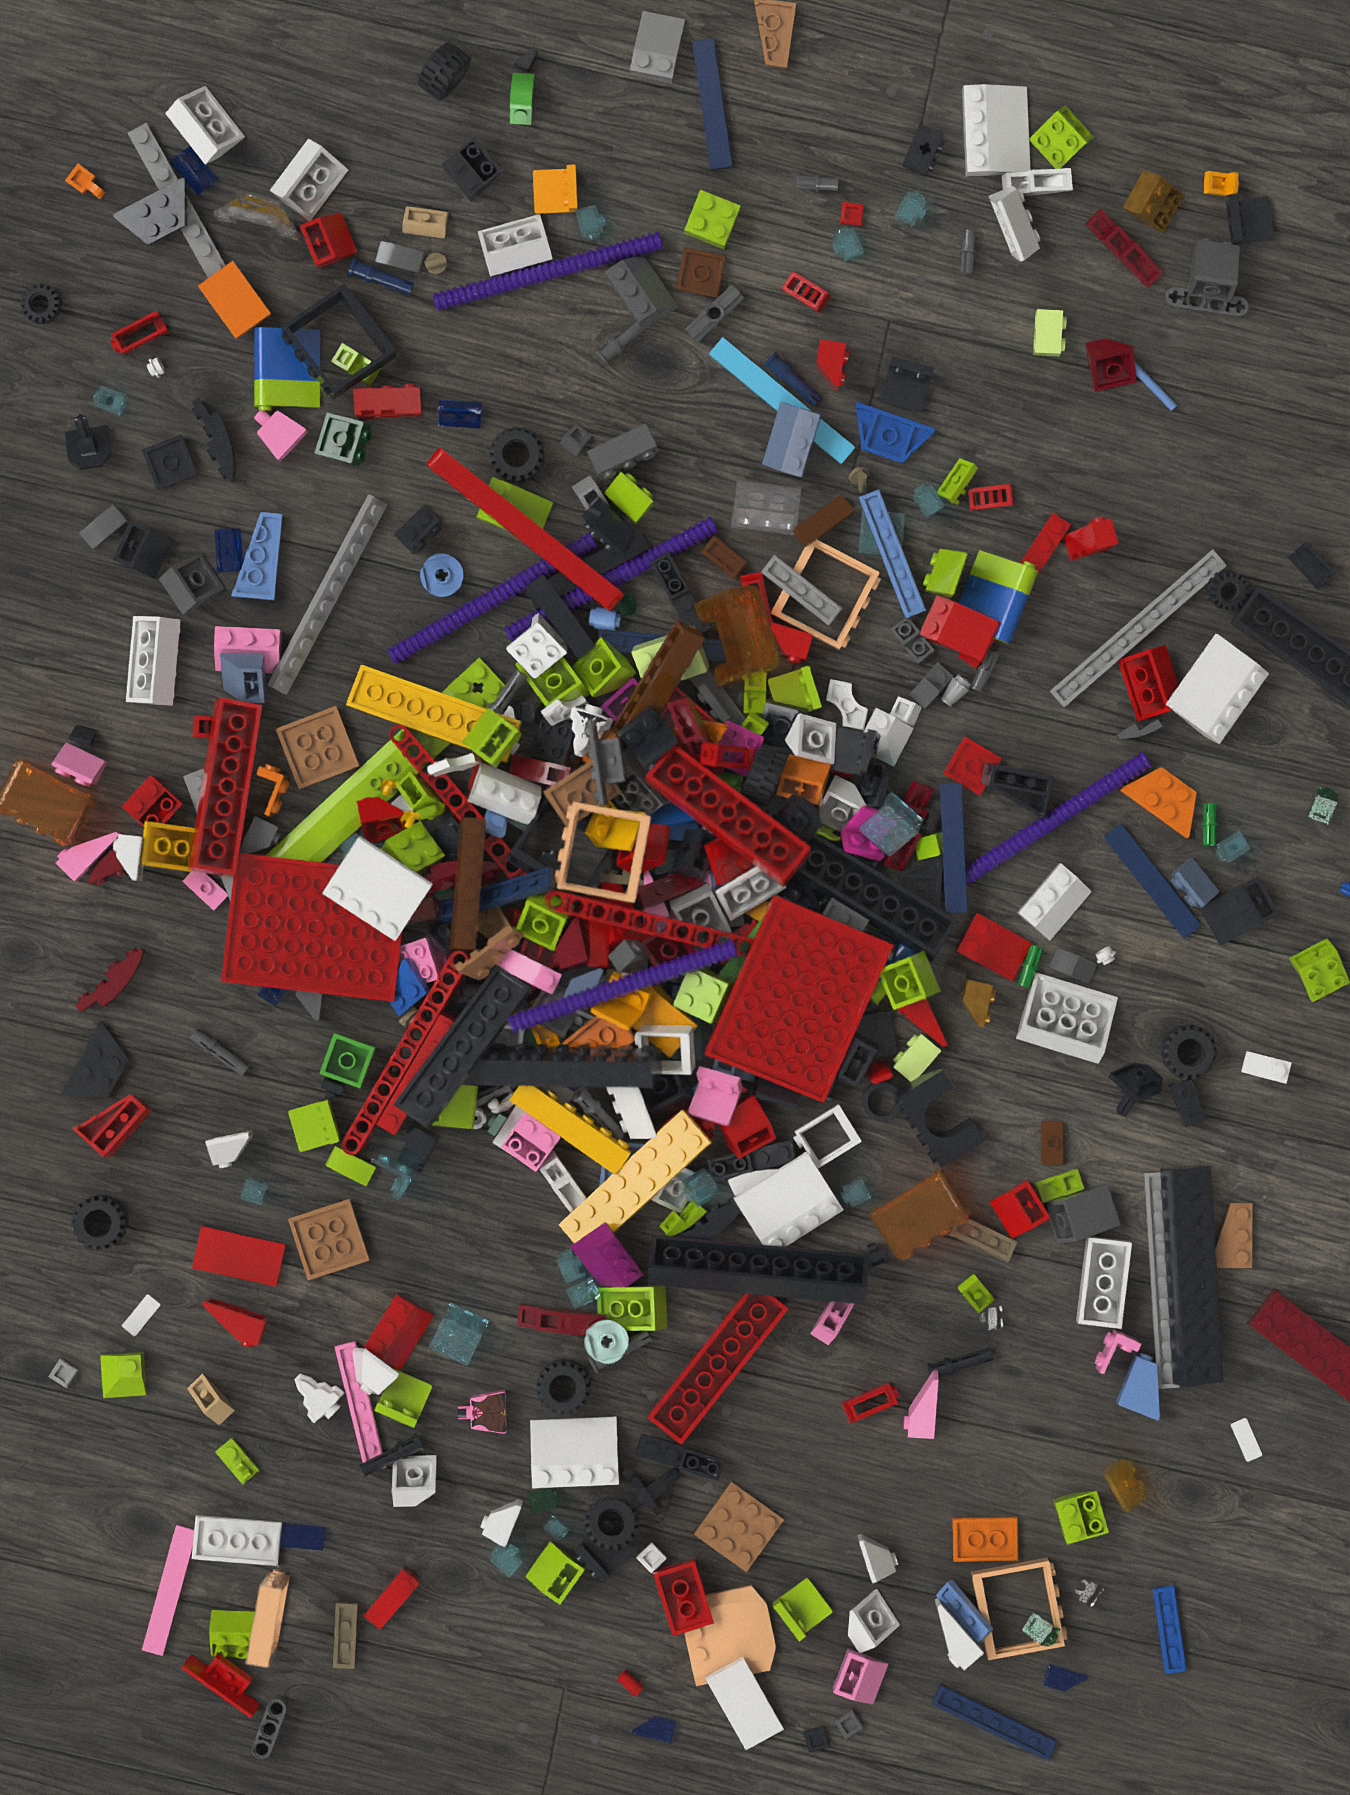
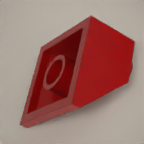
[357,797,407,843]

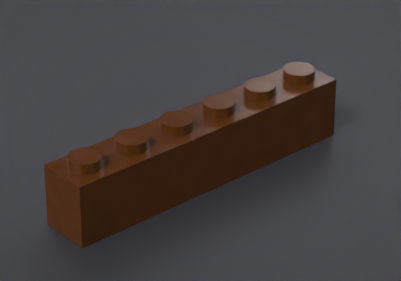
[612,620,705,740]
[450,818,486,951]

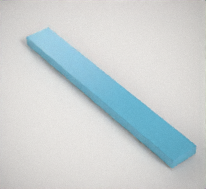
[709,337,855,464]

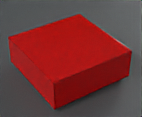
[840,202,864,227]

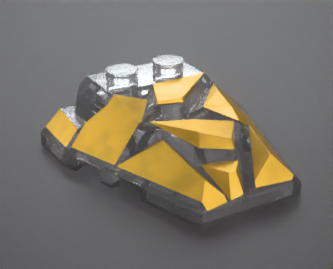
[213,194,300,240]

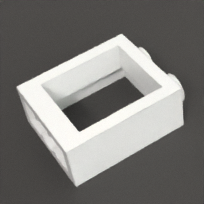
[635,1025,695,1075]
[793,1104,861,1169]

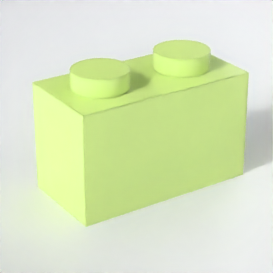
[1033,309,1067,357]
[892,1034,941,1082]

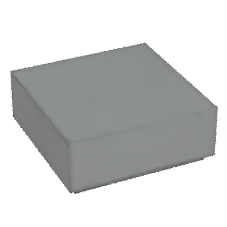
[48,1358,79,1388]

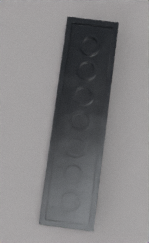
[393,965,532,1129]

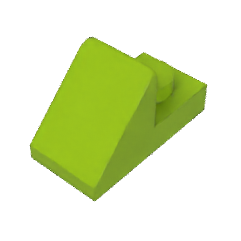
[915,833,943,860]
[958,1274,995,1313]

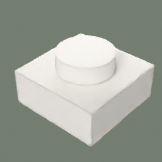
[636,1542,667,1573]

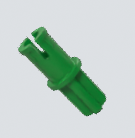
[1201,803,1218,846]
[1017,945,1043,988]

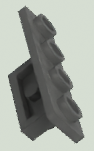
[689,668,746,726]
[585,719,627,807]

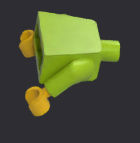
[380,771,445,828]

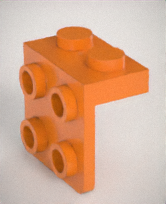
[256,764,290,816]

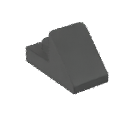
[909,662,954,709]

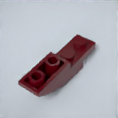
[509,755,576,786]
[87,834,141,887]
[423,861,499,897]
[75,947,145,1012]
[517,1303,607,1336]

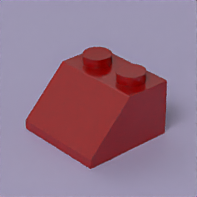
[769,622,813,664]

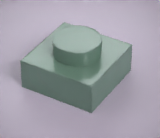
[487,1112,507,1136]

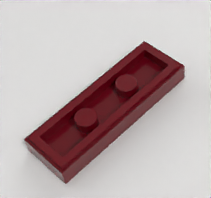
[637,872,703,910]

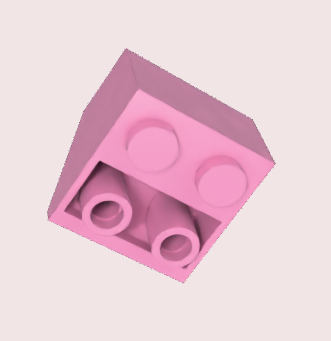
[52,743,107,787]
[501,1112,561,1172]
[833,1648,888,1704]

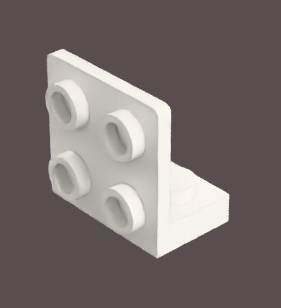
[507,613,567,678]

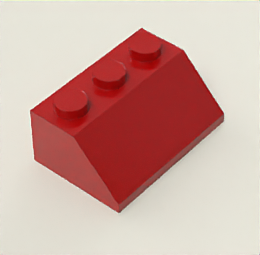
[1118,645,1179,722]
[363,1293,434,1370]

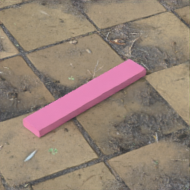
[335,1341,386,1468]
[142,1524,194,1656]

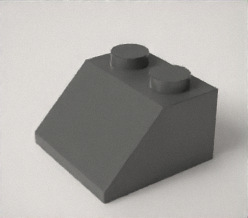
[159,553,224,614]

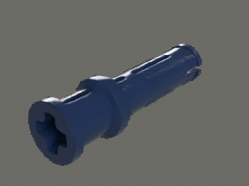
[347,258,414,295]
[763,351,822,407]

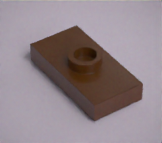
[701,535,748,580]
[1041,1121,1063,1165]

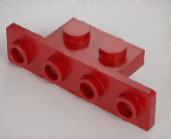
[181,1653,260,1718]

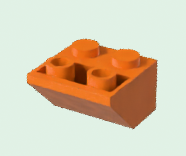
[776,754,831,806]

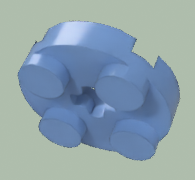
[420,553,464,597]

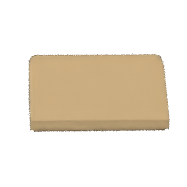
[403,206,449,238]

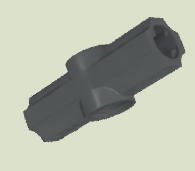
[684,285,744,343]

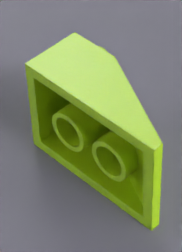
[477,477,553,532]
[923,549,967,599]
[515,656,590,707]
[597,1285,668,1331]

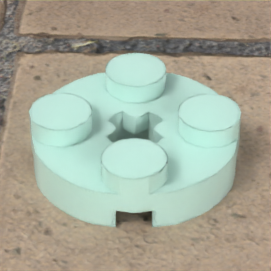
[585,1320,629,1364]

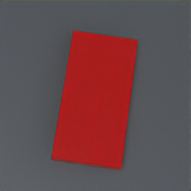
[192,1226,286,1287]

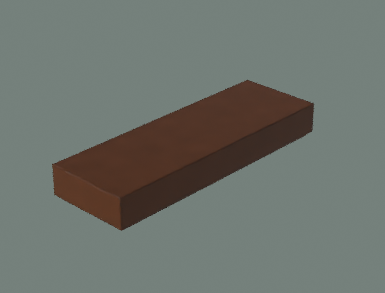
[792,495,855,547]

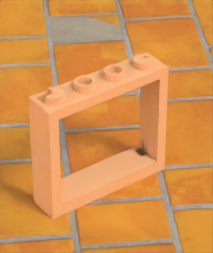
[771,540,881,650]
[555,802,651,903]
[971,1558,1067,1660]
[247,1569,290,1667]

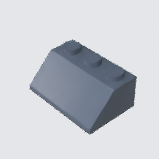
[762,402,822,477]

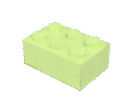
[631,626,710,680]

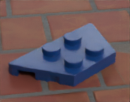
[855,402,935,464]

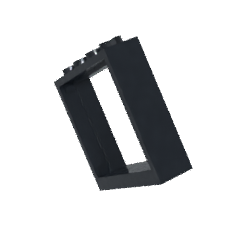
[281,284,396,400]
[506,797,616,906]

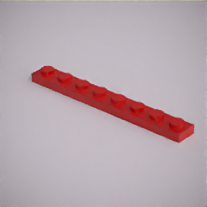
[958,513,1071,669]

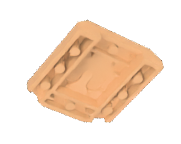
[685,1585,776,1686]

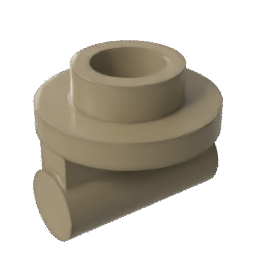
[424,253,447,275]
[848,467,870,492]
[398,1006,418,1029]

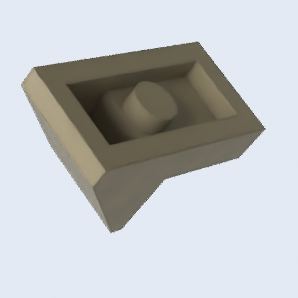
[600,870,644,886]

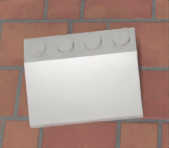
[962,84,1030,176]
[1166,634,1269,744]
[323,836,432,941]
[1016,972,1118,1064]
[734,1152,843,1247]
[530,1416,619,1488]

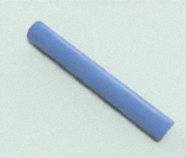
[1135,362,1177,411]

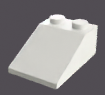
[935,1597,984,1670]

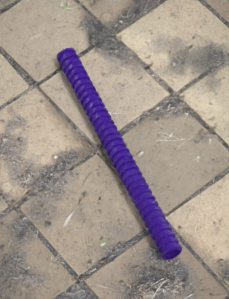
[433,231,663,312]
[505,516,718,642]
[387,532,598,665]
[965,752,1151,886]
[508,939,738,1033]

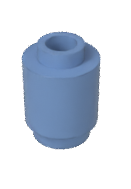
[589,607,621,631]

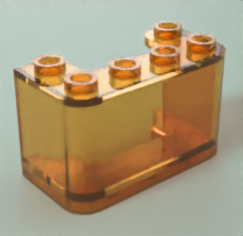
[694,585,780,687]
[0,758,98,846]
[869,1167,970,1261]

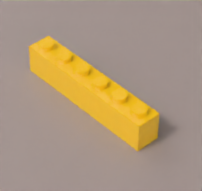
[509,1086,631,1175]

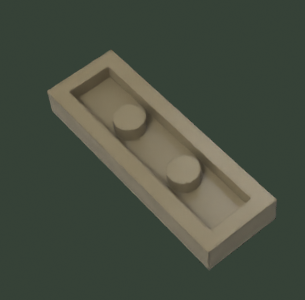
[949,1214,1017,1263]
[333,1602,358,1669]

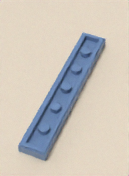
[859,490,926,619]

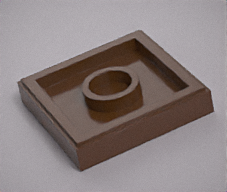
[676,247,726,299]

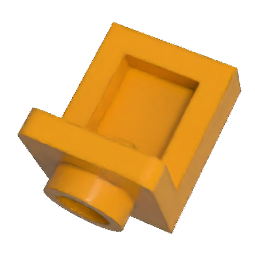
[1204,171,1239,197]

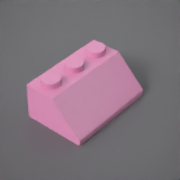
[214,626,282,674]

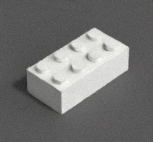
[1076,1236,1132,1329]

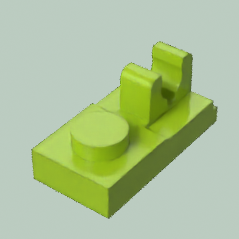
[936,458,978,505]
[215,1437,260,1484]

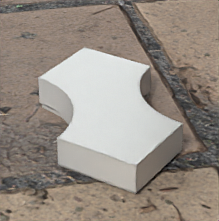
[826,679,868,730]
[541,695,588,726]
[427,753,481,777]

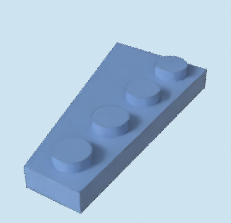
[231,512,283,601]

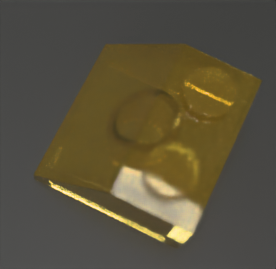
[1101,1457,1147,1513]

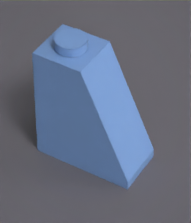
[1116,1353,1160,1420]

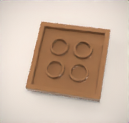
[276,706,360,790]
[288,1199,370,1280]
[694,1481,784,1572]

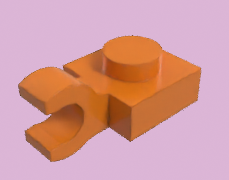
[65,164,105,199]

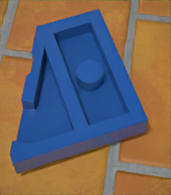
[390,958,430,1016]

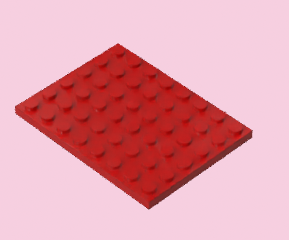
[221,853,402,1002]
[704,894,893,1103]

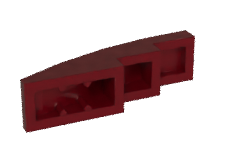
[1085,209,1163,288]
[668,697,724,775]
[884,780,934,872]

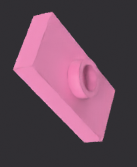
[183,872,228,911]

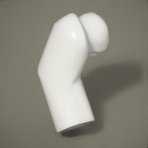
[488,1092,514,1114]

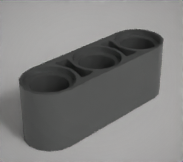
[252,1695,288,1759]

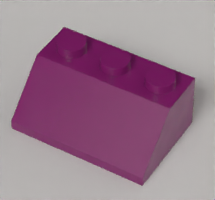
[570,1222,644,1287]

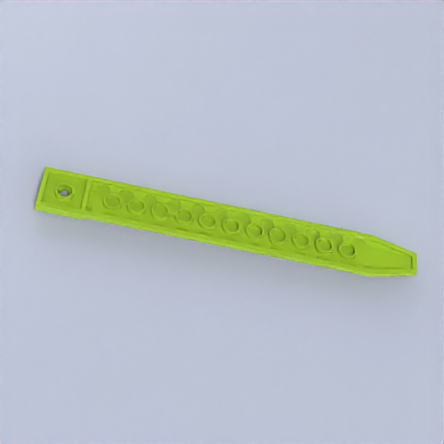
[265,658,505,863]

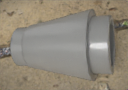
[941,674,972,707]

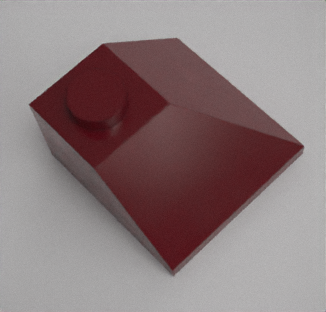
[1085,338,1137,392]
[552,918,588,972]
[640,928,696,977]

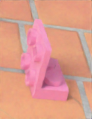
[398,937,453,983]
[688,1066,743,1126]
[1094,1328,1141,1374]

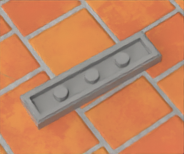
[761,555,842,626]

